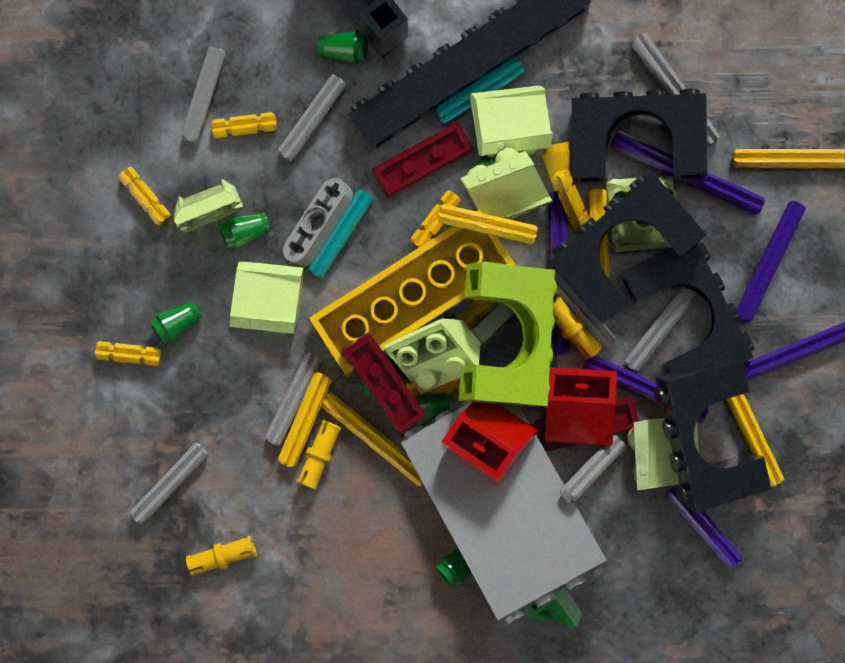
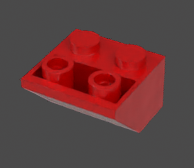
[545,367,617,446]
[441,402,538,487]

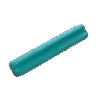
[436,58,524,124]
[308,190,373,279]

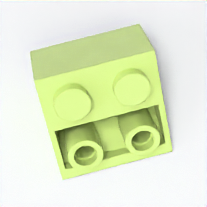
[384,318,481,394]

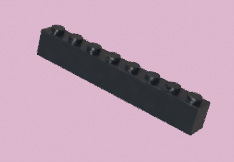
[348,0,591,153]

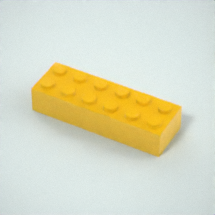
[309,209,516,377]

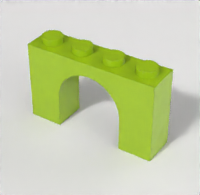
[459,261,557,407]

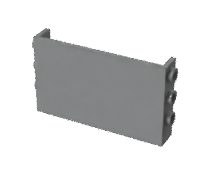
[400,401,607,625]

